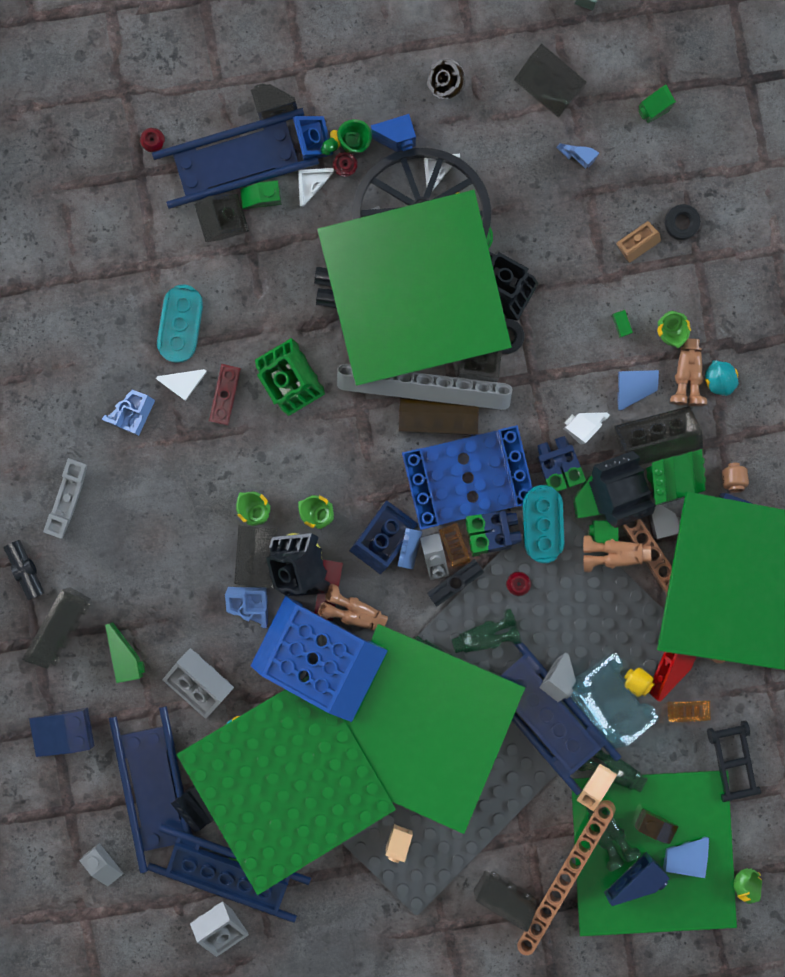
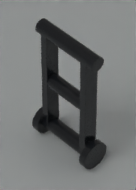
[707,720,761,802]

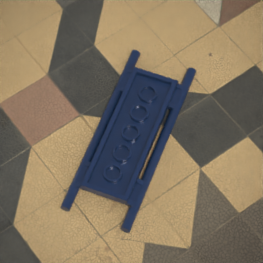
[152,108,319,209]
[500,635,622,795]
[109,706,193,873]
[147,824,311,923]

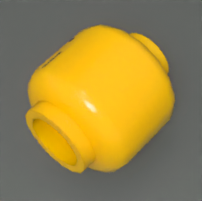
[624,667,654,697]

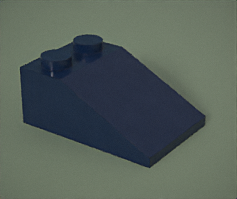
[349,500,418,574]
[29,707,95,757]
[604,852,670,906]

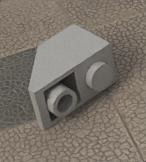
[420,533,449,580]

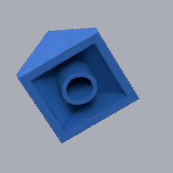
[293,116,334,160]

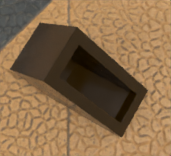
[634,808,679,844]

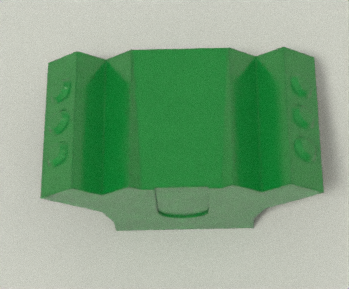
[255,338,325,416]
[646,449,706,506]

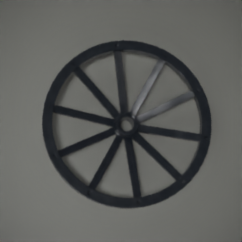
[352,148,491,239]

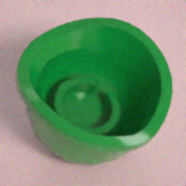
[337,119,372,154]

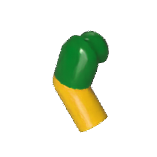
[321,130,340,155]

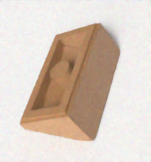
[616,221,661,263]

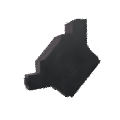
[489,252,539,320]
[589,451,656,528]
[266,533,330,596]
[171,784,214,833]

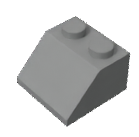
[190,901,249,957]

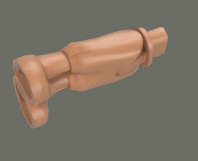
[670,338,707,406]
[583,535,652,572]
[318,584,388,630]

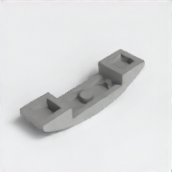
[43,458,87,539]

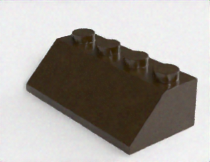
[399,397,479,435]

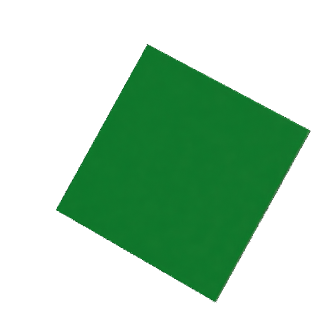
[317,190,512,386]
[657,492,785,670]
[344,624,526,834]
[176,675,396,896]
[571,770,737,936]

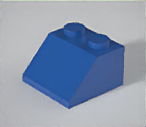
[371,114,416,152]

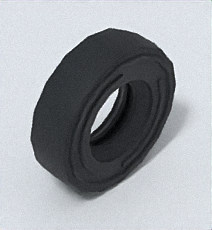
[664,204,701,240]
[498,319,525,354]

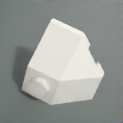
[564,412,610,445]

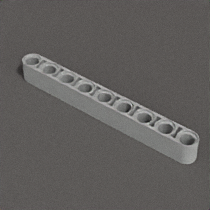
[337,364,513,410]

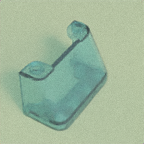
[571,653,659,748]

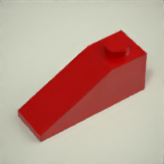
[649,652,697,702]

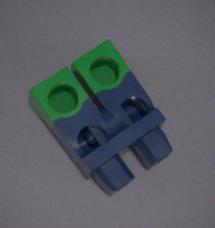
[537,436,586,492]
[465,511,522,557]

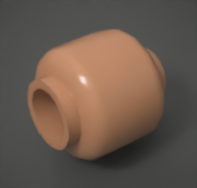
[722,463,749,493]

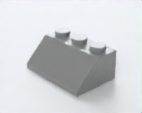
[162,648,234,719]

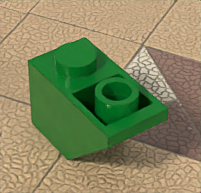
[573,476,601,518]

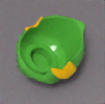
[657,310,691,348]
[236,491,271,526]
[298,495,334,529]
[733,868,762,904]

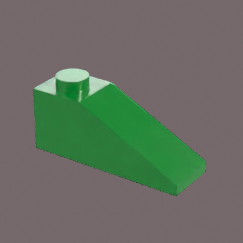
[105,623,145,683]

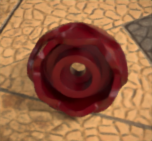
[140,128,165,152]
[333,152,358,177]
[506,572,531,596]

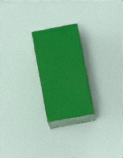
[612,310,633,338]

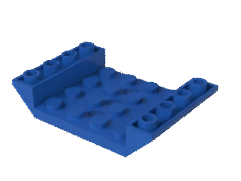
[402,425,533,530]
[251,596,388,722]

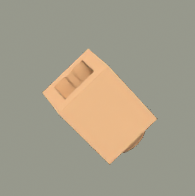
[577,764,617,811]
[386,824,413,863]

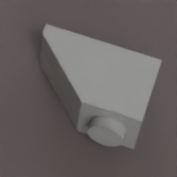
[649,499,681,539]
[539,652,576,702]
[79,843,124,886]

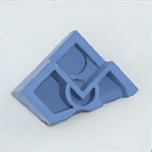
[556,143,599,169]
[617,370,659,410]
[102,390,155,436]
[397,528,422,569]
[225,587,268,628]
[663,836,709,878]

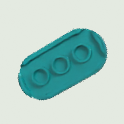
[157,285,203,363]
[523,485,565,563]

